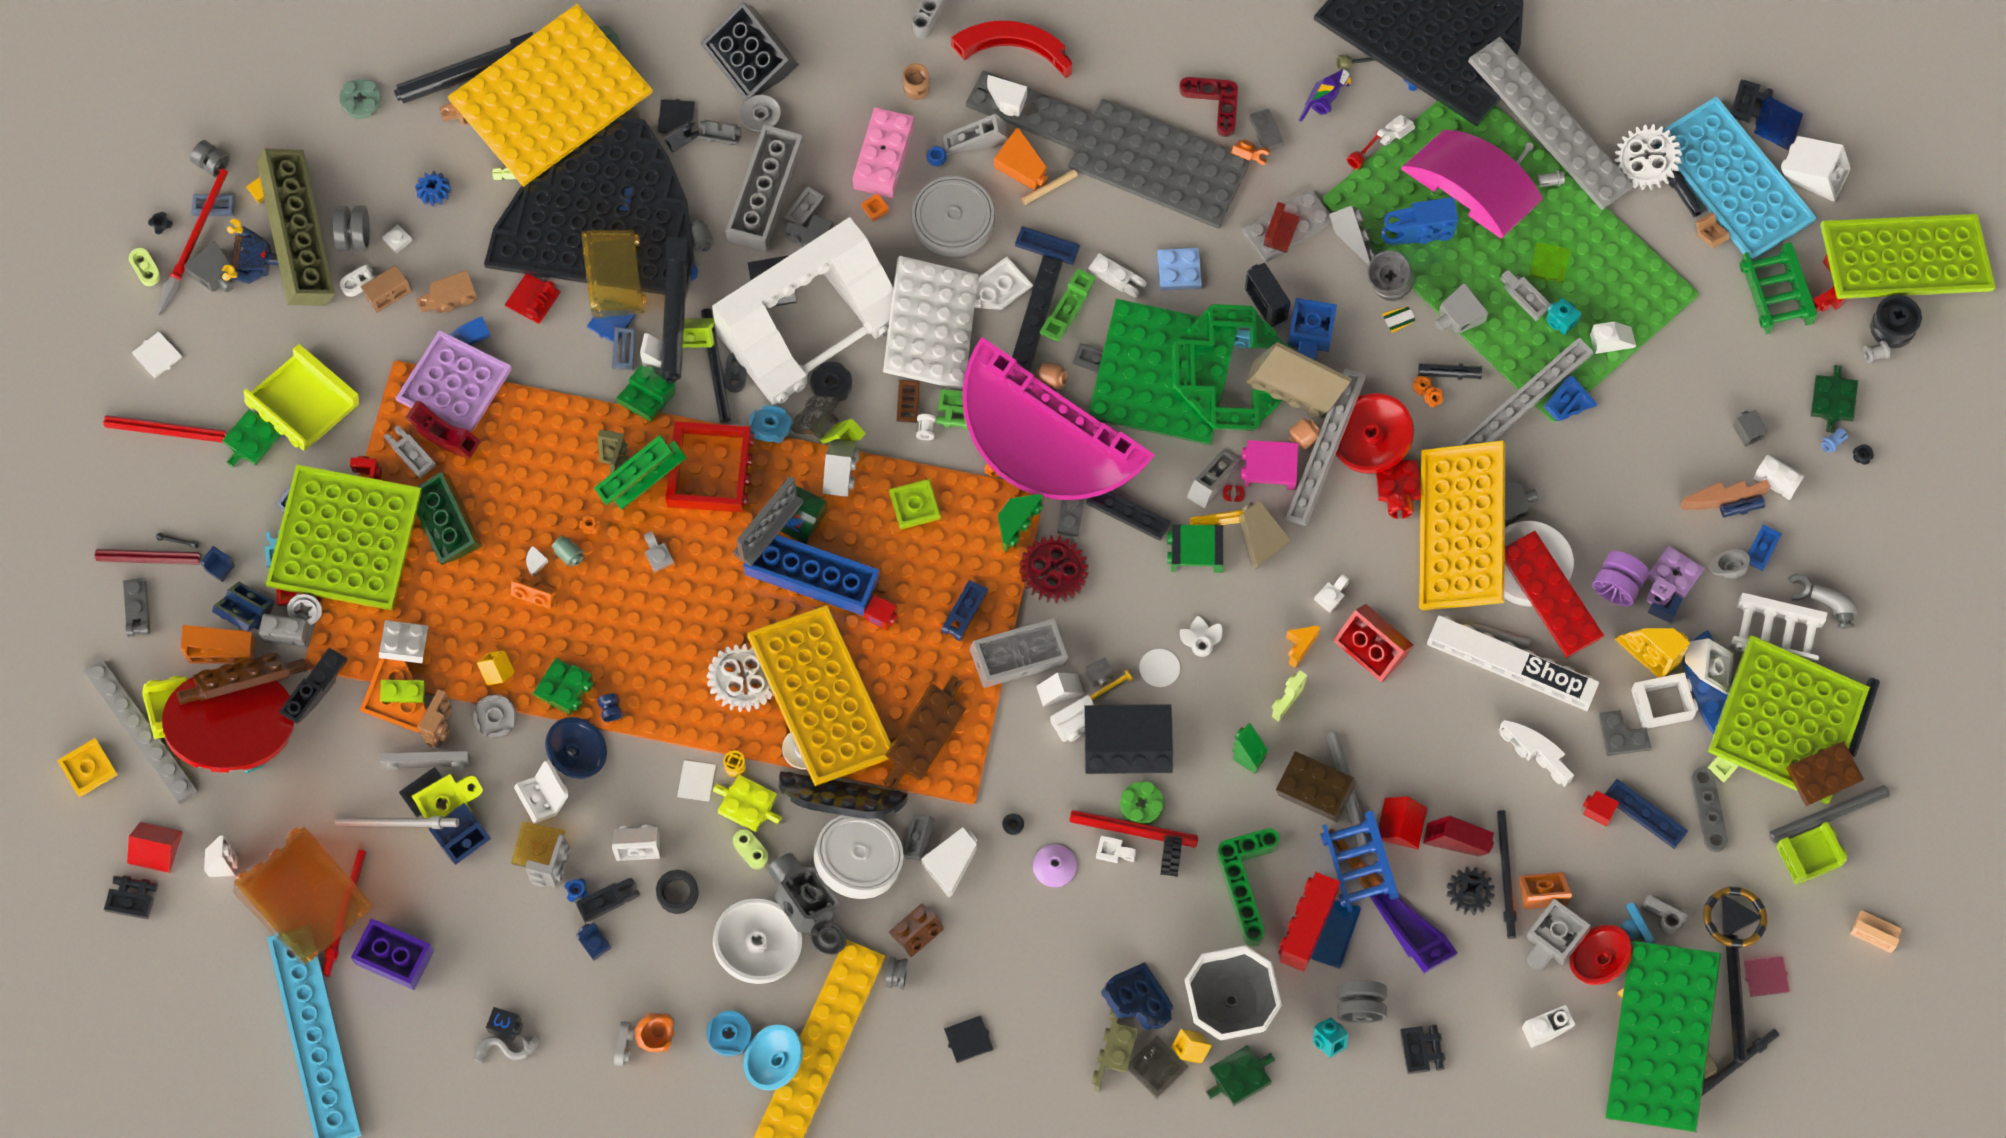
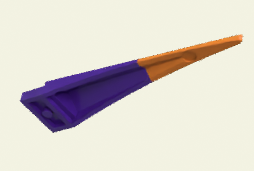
[1329,829,1458,973]

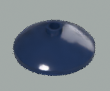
[545,717,607,779]

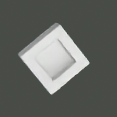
[382,224,412,254]

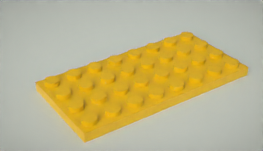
[1419,441,1505,611]
[747,605,891,786]

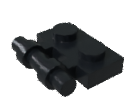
[1731,79,1773,127]
[104,875,158,920]
[1400,1025,1446,1074]

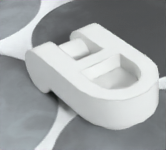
[340,264,377,297]

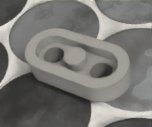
[614,1021,635,1066]

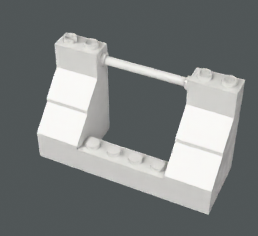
[712,217,893,405]

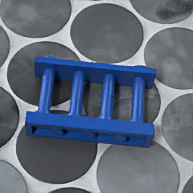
[1320,810,1399,912]

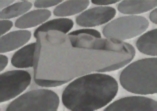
[1329,205,1376,264]

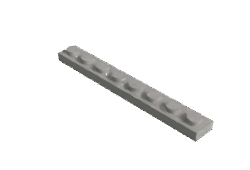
[1456,338,1594,446]
[1286,369,1366,527]
[84,659,198,804]

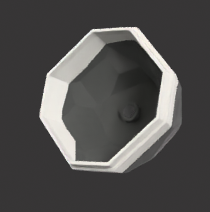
[1184,945,1282,1040]

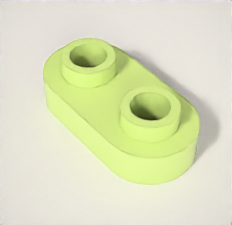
[129,248,160,286]
[733,830,769,869]

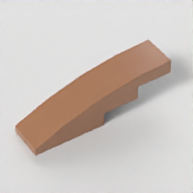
[1680,479,1771,510]

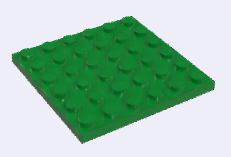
[1088,298,1238,446]

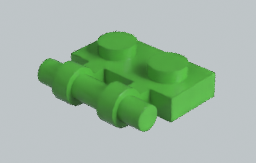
[936,389,968,430]

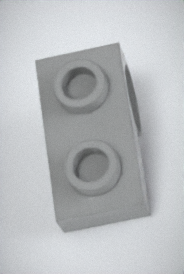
[1641,895,1688,935]

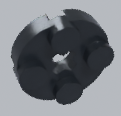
[810,362,852,403]

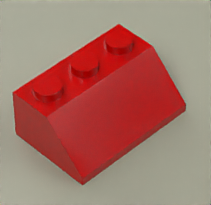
[1333,604,1414,682]

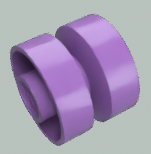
[1592,551,1649,607]

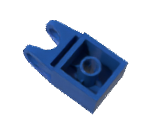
[1382,197,1458,245]

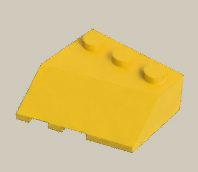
[1614,628,1690,678]

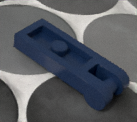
[941,580,988,641]

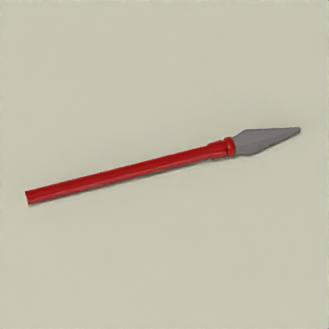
[157,169,228,315]

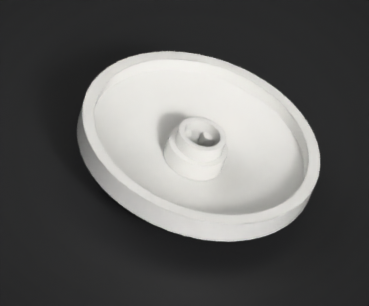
[713,898,802,984]

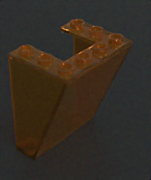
[233,826,374,967]

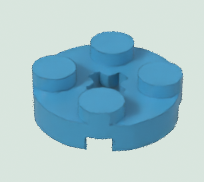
[749,405,792,443]
[706,1011,752,1056]

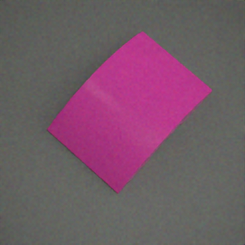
[1401,130,1543,239]

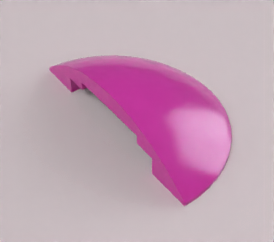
[962,337,1155,500]

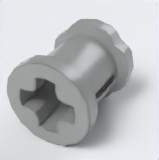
[1863,340,1890,364]

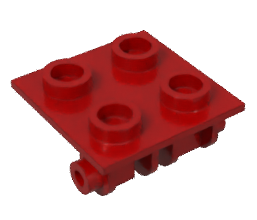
[504,274,561,325]

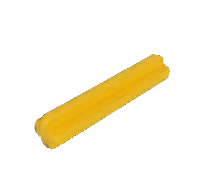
[1189,510,1244,525]

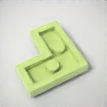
[1272,670,1307,722]

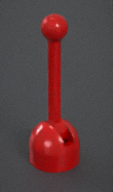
[1346,130,1382,169]

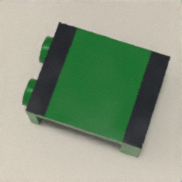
[1167,524,1223,573]

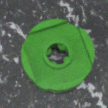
[1120,781,1164,825]

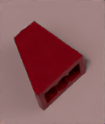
[1423,815,1494,857]

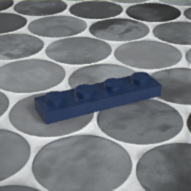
[1604,779,1688,850]

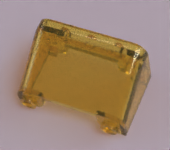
[581,230,647,319]

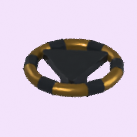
[1703,887,1768,948]

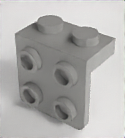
[525,834,570,888]

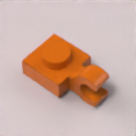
[1231,139,1271,165]

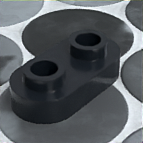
[724,352,747,393]

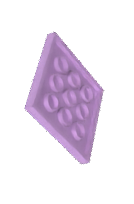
[396,330,512,433]

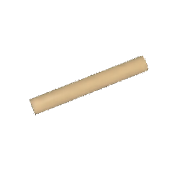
[1021,169,1078,205]

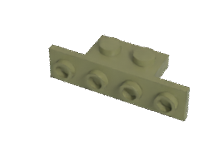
[1092,1009,1138,1092]

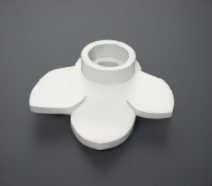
[1180,616,1222,657]

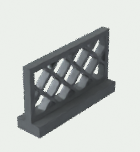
[733,476,803,567]

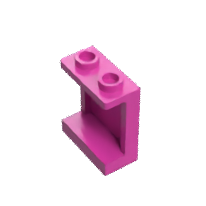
[1241,440,1298,490]

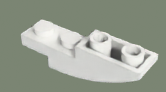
[1499,720,1574,787]

